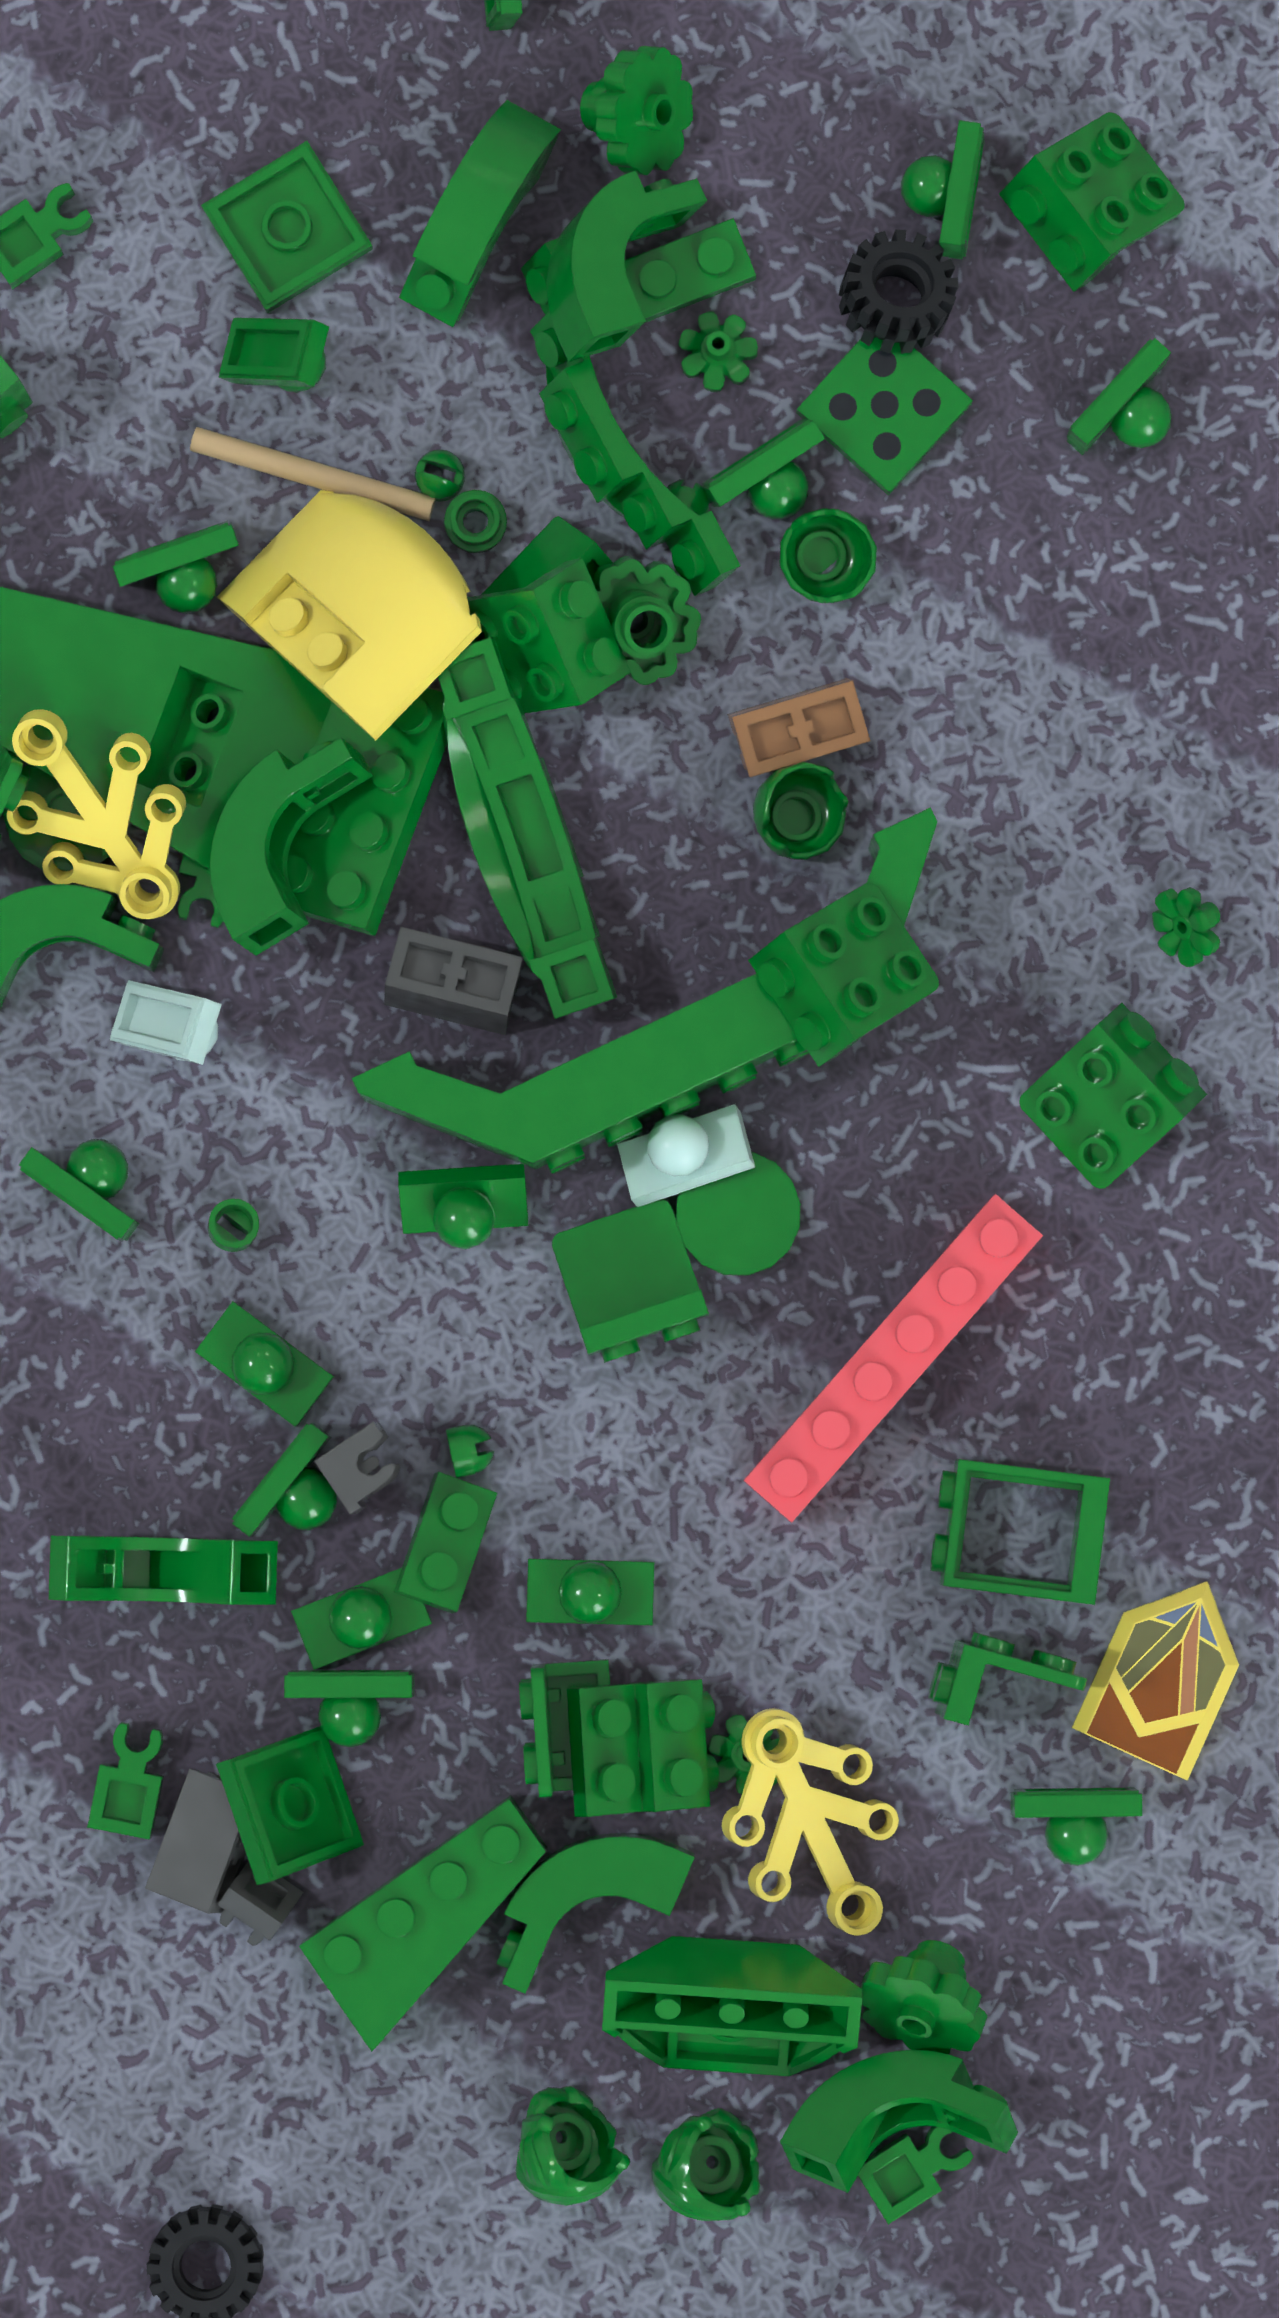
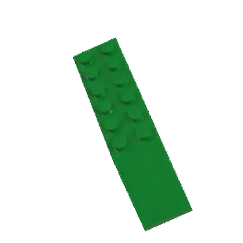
[352,807,937,1174]

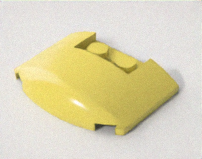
[217,490,482,741]

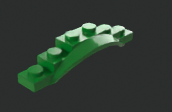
[521,238,741,596]
[438,637,617,1019]

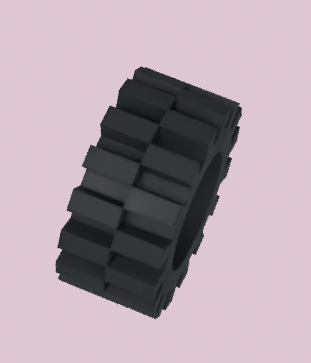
[838,229,959,354]
[147,2204,264,2318]

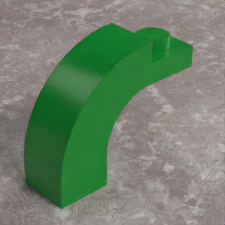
[399,100,561,327]
[547,170,707,362]
[210,737,373,956]
[0,884,164,1009]
[48,1535,278,1605]
[496,1833,695,1994]
[780,2050,1018,2193]

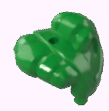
[515,2086,630,2206]
[651,2108,760,2221]

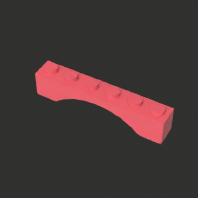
[743,1194,1043,1523]

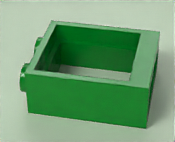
[930,1459,1110,1605]

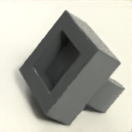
[218,1861,304,1946]

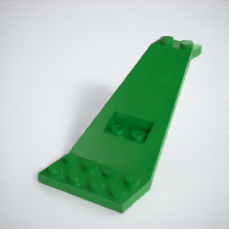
[0,587,447,936]

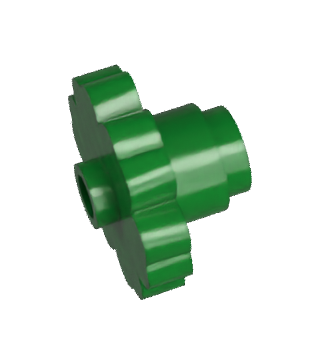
[580,46,693,176]
[594,556,701,685]
[860,1940,987,2054]

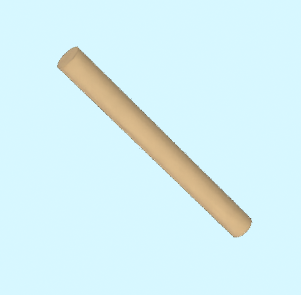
[190,427,435,521]

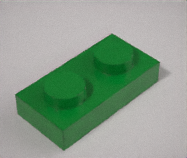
[625,218,756,323]
[394,1472,497,1614]

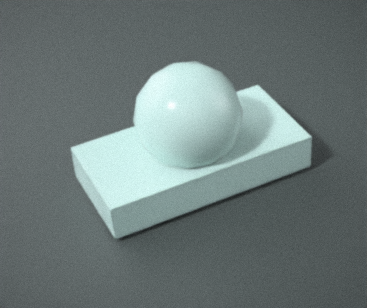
[110,980,222,1065]
[617,1104,755,1207]

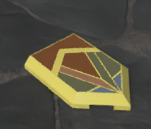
[1072,1581,1239,1781]

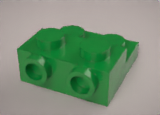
[567,1679,719,1817]

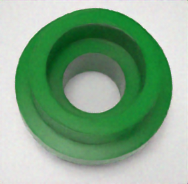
[444,490,507,553]

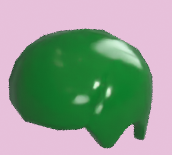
[779,508,877,603]
[753,762,849,860]

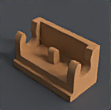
[727,678,870,777]

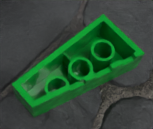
[299,1795,547,2052]

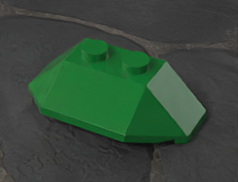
[602,1936,862,2076]

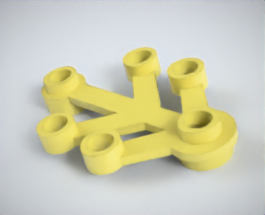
[7,709,186,919]
[722,1708,899,1936]

